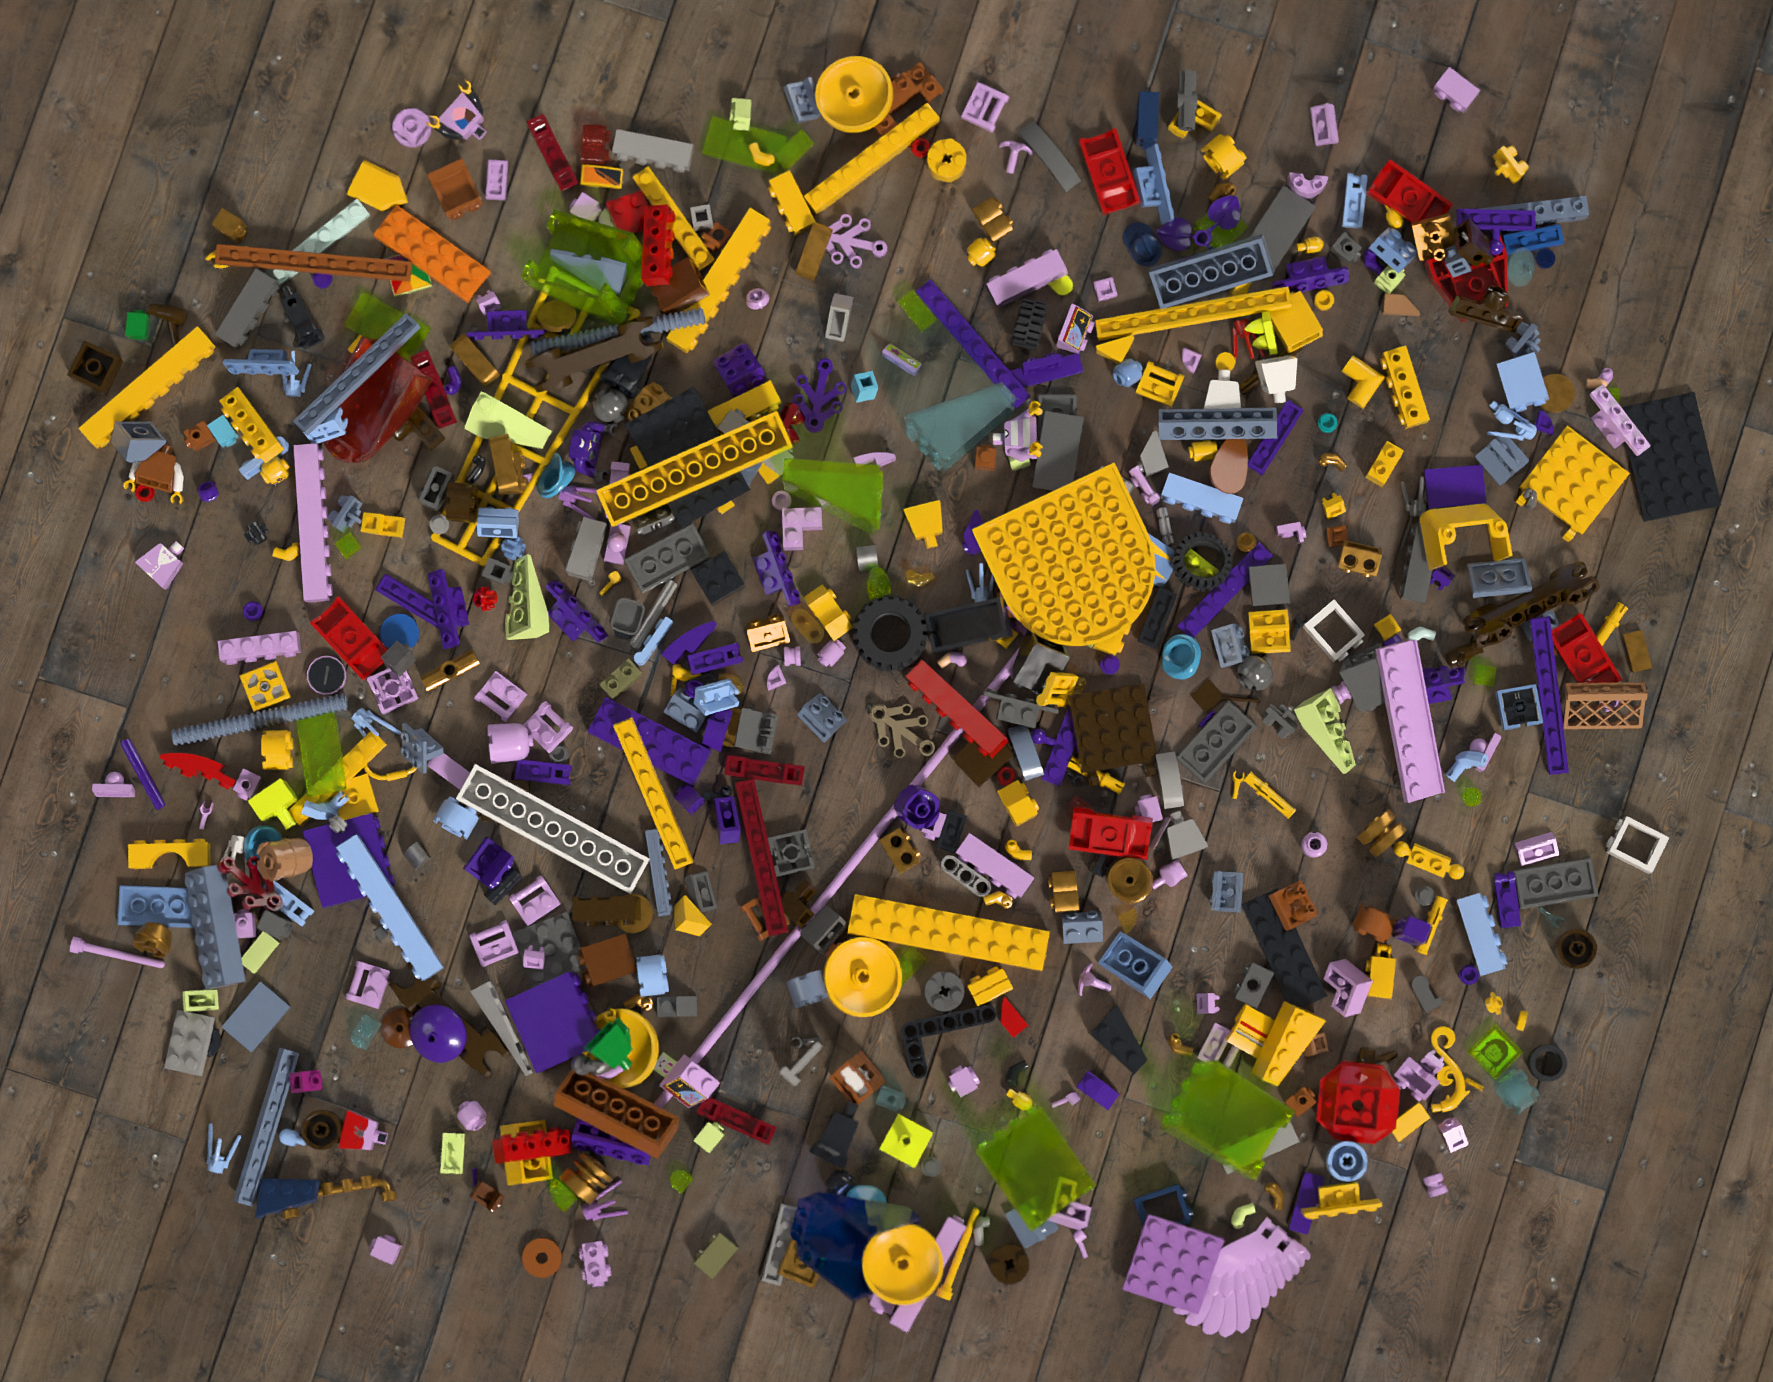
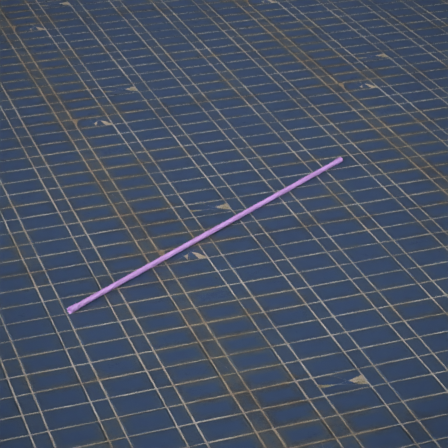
[654,647,1020,1108]

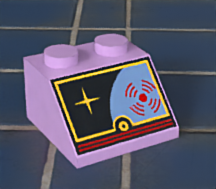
[1056,304,1095,354]
[660,1054,720,1108]

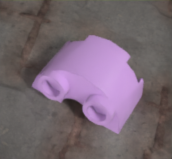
[1288,173,1328,199]
[1394,1057,1440,1102]

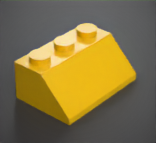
[500,1120,553,1185]

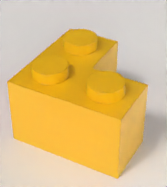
[997,780,1039,827]

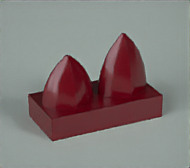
[780,403,805,443]

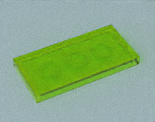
[702,116,787,175]
[344,292,431,363]
[297,712,347,797]

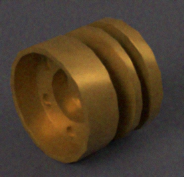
[559,1151,613,1205]

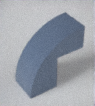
[1007,725,1044,781]

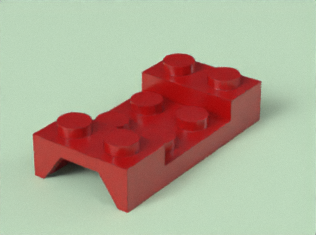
[1078,128,1140,216]
[1365,160,1453,223]
[310,596,388,681]
[1551,613,1622,683]
[1069,807,1153,860]

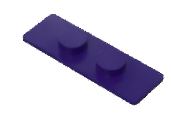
[1289,1172,1324,1235]

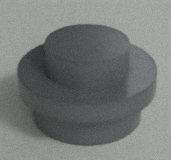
[549,744,569,764]
[1415,886,1435,906]
[921,1157,941,1177]

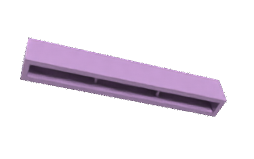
[294,443,333,603]

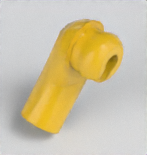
[672,664,701,682]

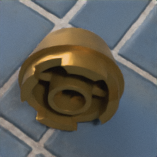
[133,922,172,958]

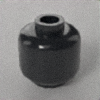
[825,1169,854,1199]

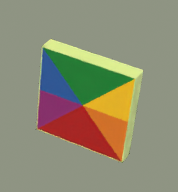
[386,255,432,297]

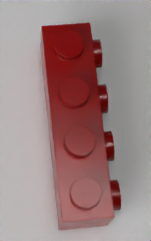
[641,204,675,286]
[492,1127,572,1164]

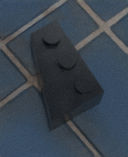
[1089,1005,1148,1075]

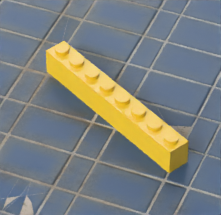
[804,103,939,216]
[666,208,771,353]
[78,326,216,449]
[630,380,781,471]

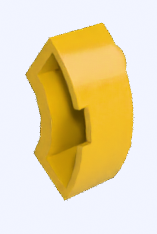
[803,585,853,641]

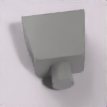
[1166,811,1208,860]

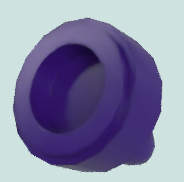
[197,481,219,502]

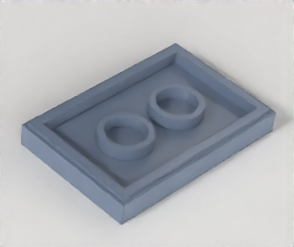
[1466,558,1532,598]
[222,981,291,1053]

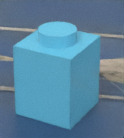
[850,371,878,403]
[207,415,239,447]

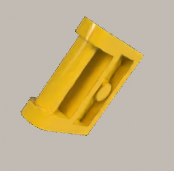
[1135,361,1185,408]
[1036,672,1079,707]

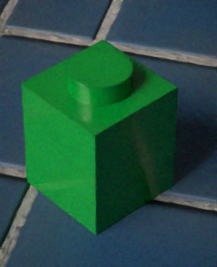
[125,310,150,340]

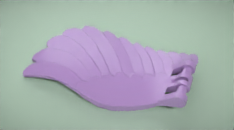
[1173,1217,1310,1337]

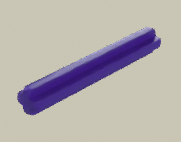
[120,739,165,810]

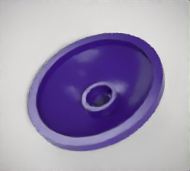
[410,1005,467,1063]

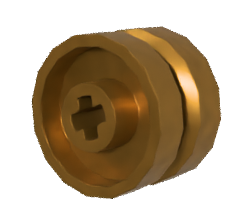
[1357,809,1408,858]
[1108,858,1154,904]

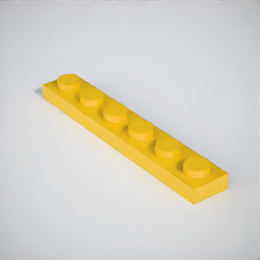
[632,166,715,272]
[288,731,387,827]

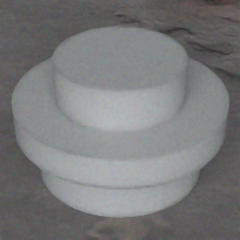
[430,514,450,534]
[328,815,347,833]

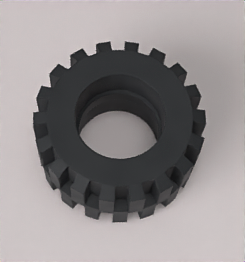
[1011,297,1048,350]

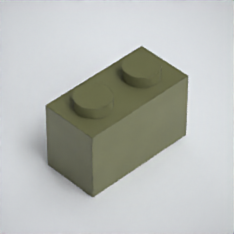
[694,1232,739,1279]

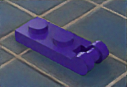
[686,643,744,676]
[515,760,572,785]
[1493,871,1521,928]

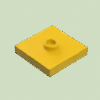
[333,774,379,820]

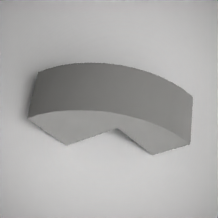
[1155,752,1184,809]

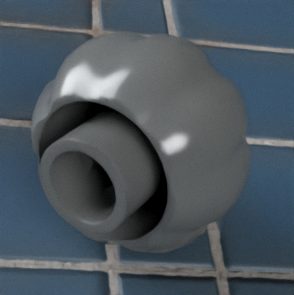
[592,387,628,424]
[1238,656,1273,691]

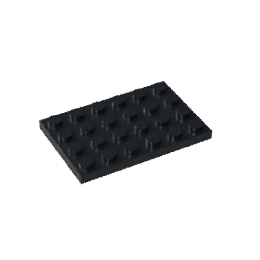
[625,386,750,528]
[1621,392,1721,522]

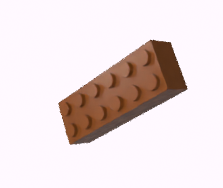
[554,1070,679,1159]

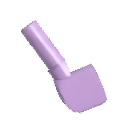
[199,800,214,830]
[1051,1092,1080,1108]
[1073,1229,1088,1258]

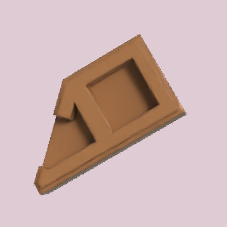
[1383,294,1420,317]

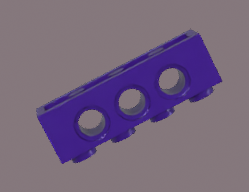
[1392,916,1432,946]

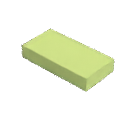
[241,932,280,974]

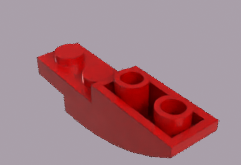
[159,753,237,790]

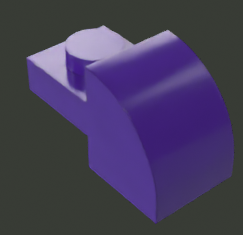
[702,709,733,752]

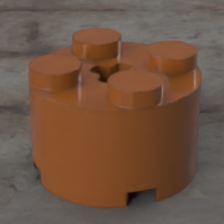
[1352,903,1398,943]

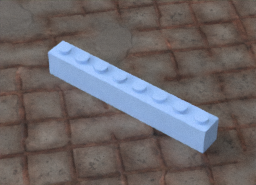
[336,834,445,981]

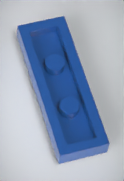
[1502,224,1564,255]

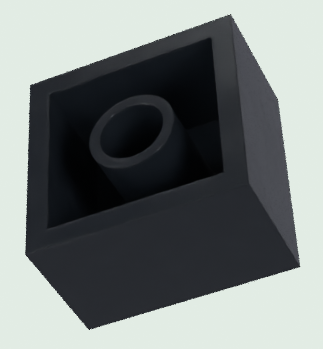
[691,551,746,607]

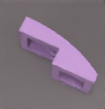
[854,452,896,468]

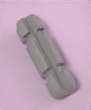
[1156,507,1174,546]

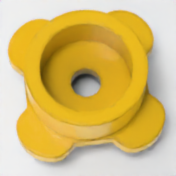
[1485,992,1503,1015]

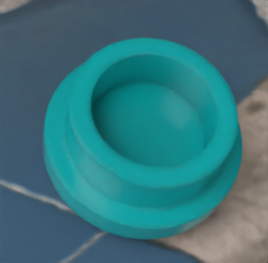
[1318,413,1337,433]

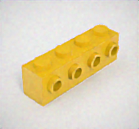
[1380,346,1430,429]
[219,387,284,464]

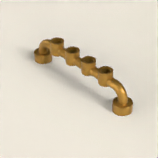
[282,1175,398,1219]

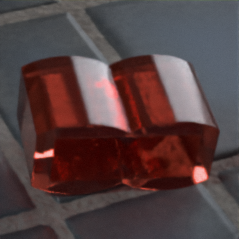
[581,124,610,166]

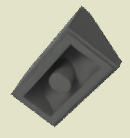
[685,871,718,913]

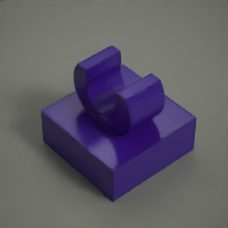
[1430,566,1455,590]

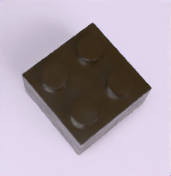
[67,340,123,395]

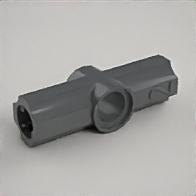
[1177,70,1198,131]

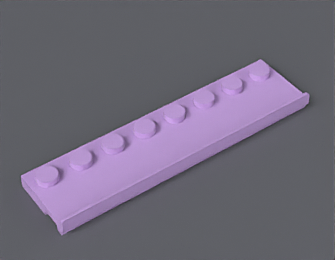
[1375,639,1445,803]

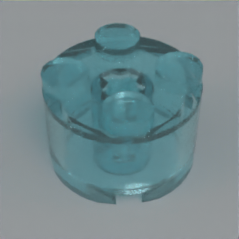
[1493,1069,1539,1116]

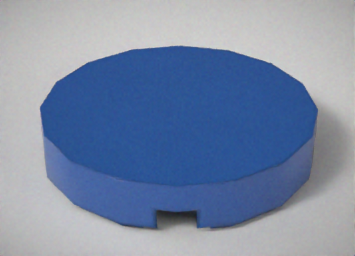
[380,614,420,649]

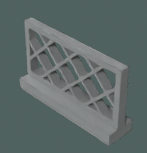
[780,1042,823,1086]

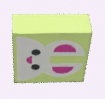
[654,1052,677,1078]

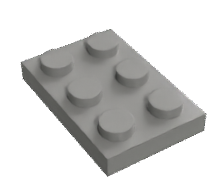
[164,1010,215,1076]

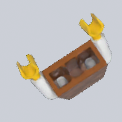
[123,444,184,504]

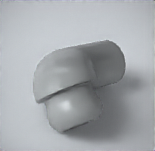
[973,1216,990,1246]

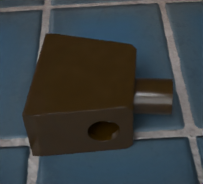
[1454,218,1494,266]

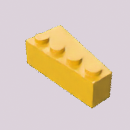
[1251,1001,1326,1086]

